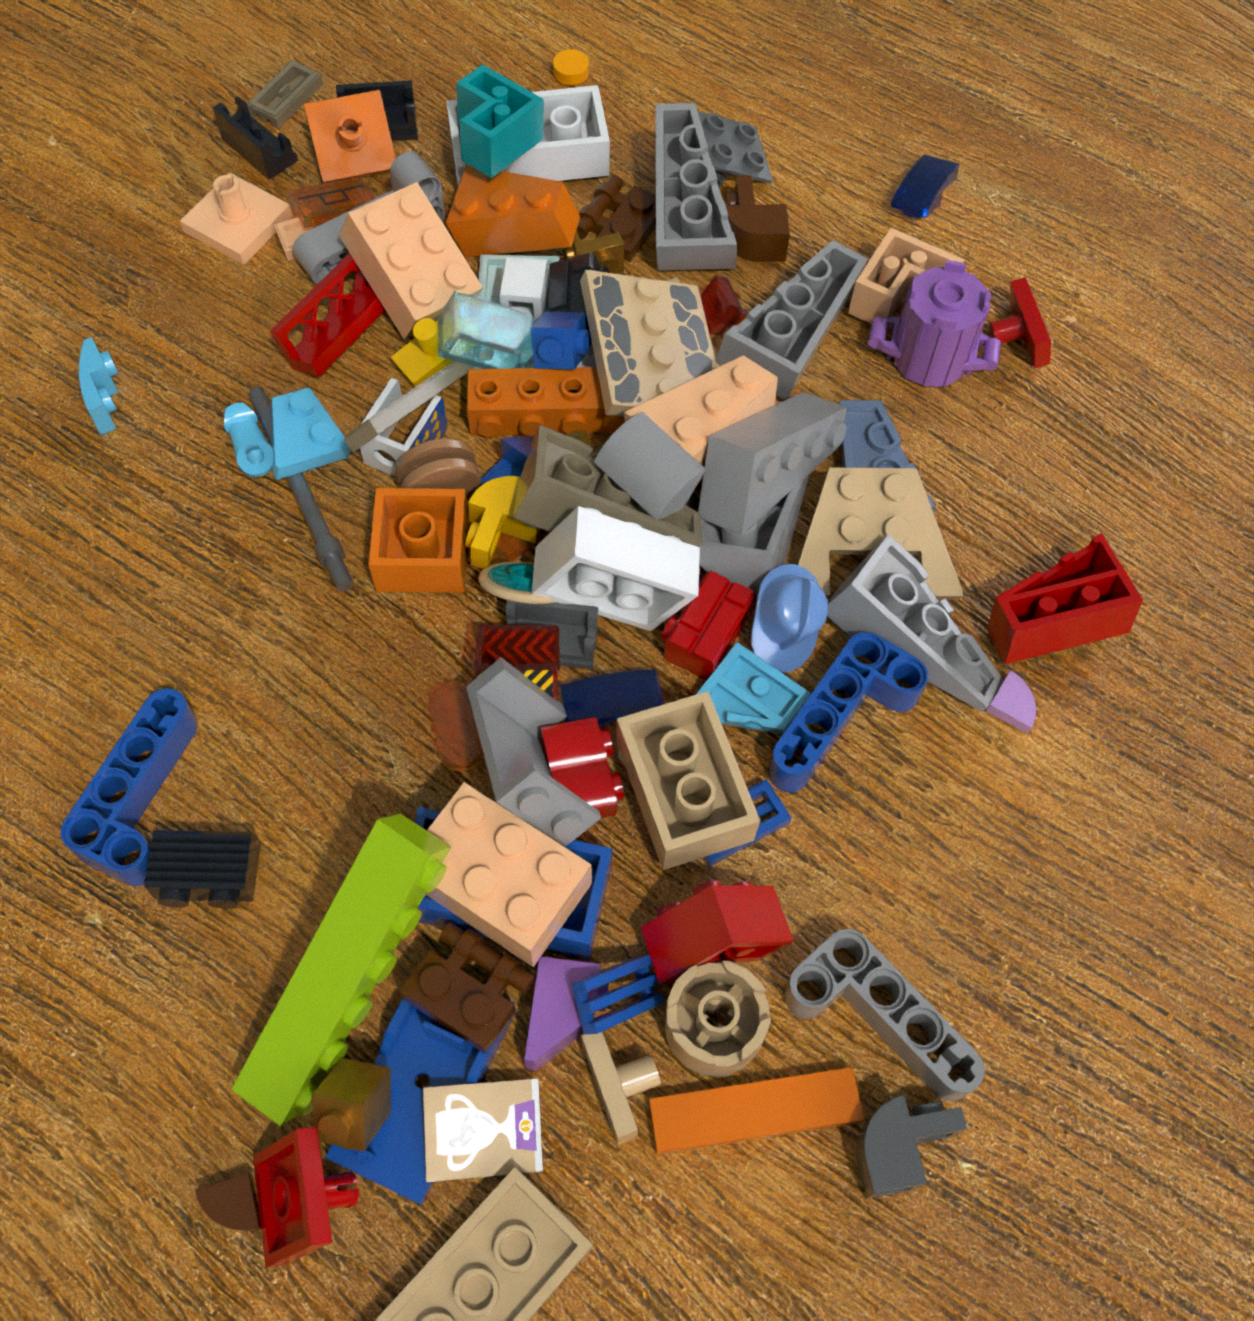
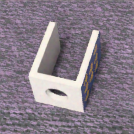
[360,378,447,477]

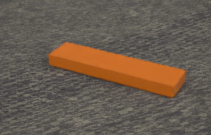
[648,1067,864,1155]

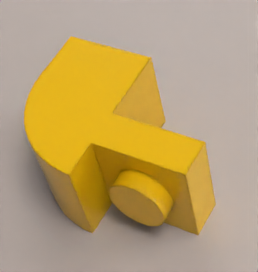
[465,476,541,569]

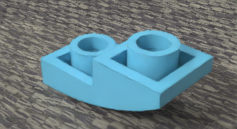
[79,337,119,435]

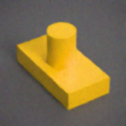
[390,307,482,387]

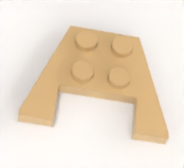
[798,467,963,600]

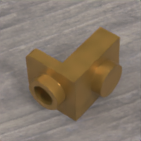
[562,230,624,274]

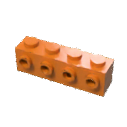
[467,367,624,437]

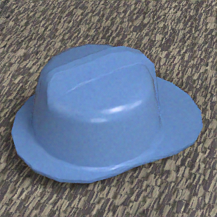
[751,564,828,672]

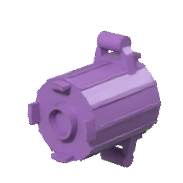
[868,260,1001,387]

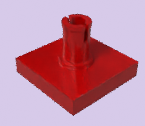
[253,1127,359,1268]

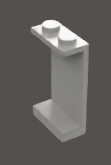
[466,657,601,847]

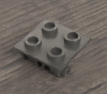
[697,111,773,187]

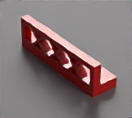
[269,253,385,377]

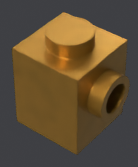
[312,1058,391,1151]

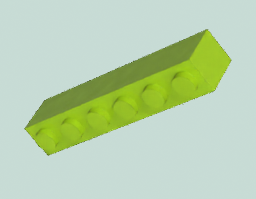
[231,813,451,1126]

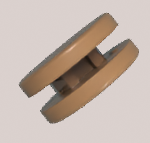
[395,438,481,500]

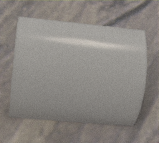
[594,412,707,521]

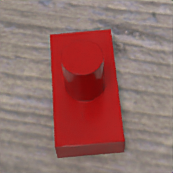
[989,277,1051,369]

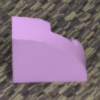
[986,670,1036,734]

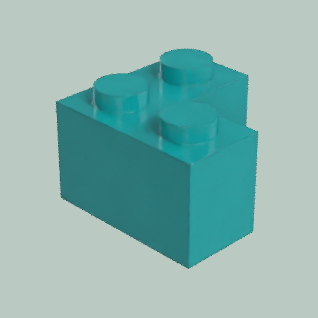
[456,64,544,178]

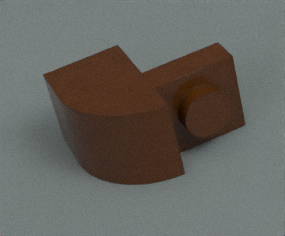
[725,175,790,262]

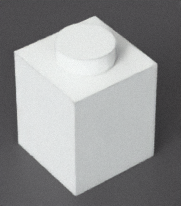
[500,256,548,324]

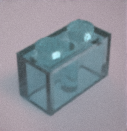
[438,291,533,369]

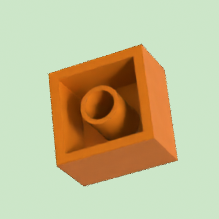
[369,488,469,593]

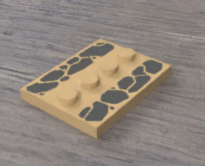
[580,270,717,417]

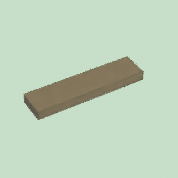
[344,355,475,452]

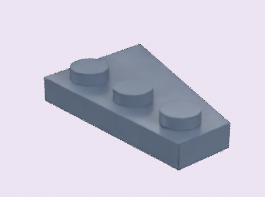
[839,400,936,512]

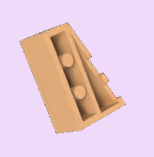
[624,355,778,485]

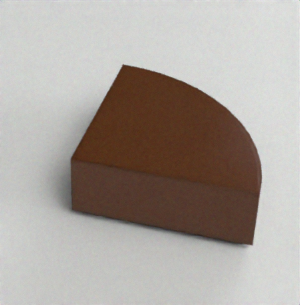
[195,1173,261,1232]

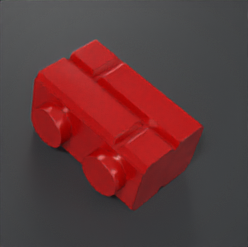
[661,570,756,680]

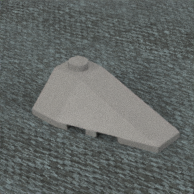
[699,474,810,597]
[827,534,1003,712]

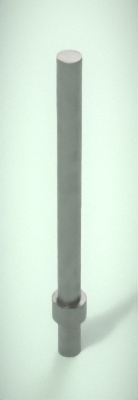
[248,387,354,592]

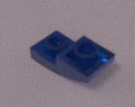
[891,154,960,218]
[560,669,664,725]

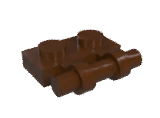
[577,175,656,263]
[399,922,535,1054]

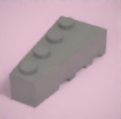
[655,103,737,271]

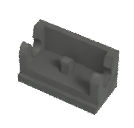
[506,600,598,670]

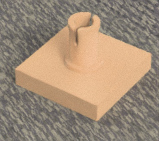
[180,172,293,265]

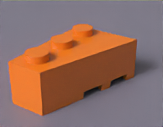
[446,165,580,257]

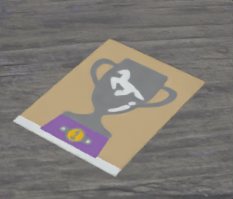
[423,1079,543,1182]

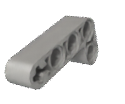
[292,151,445,284]
[784,929,985,1102]

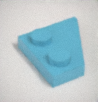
[270,387,351,480]
[697,642,811,735]

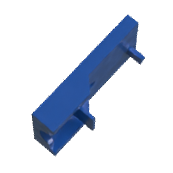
[325,998,516,1206]

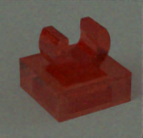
[700,276,748,335]

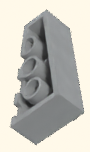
[716,240,868,400]
[698,392,847,536]

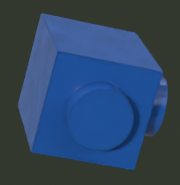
[530,312,590,369]

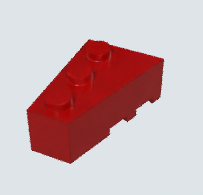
[987,533,1143,664]

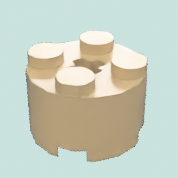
[664,961,771,1078]

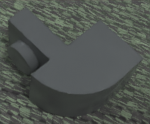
[856,1095,967,1200]

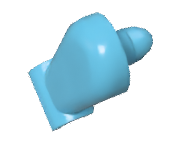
[223,403,274,478]

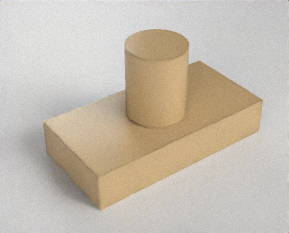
[581,1032,661,1146]

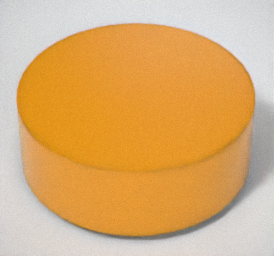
[553,49,589,86]

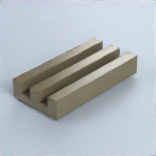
[247,60,323,129]

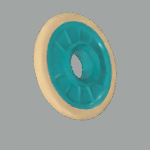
[478,562,555,604]

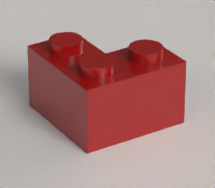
[640,880,794,984]

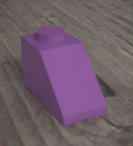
[524,956,609,1071]

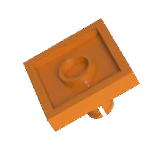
[304,90,396,185]

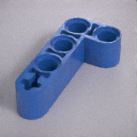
[768,632,928,792]
[60,688,198,886]

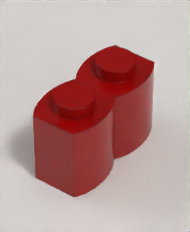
[541,717,624,818]

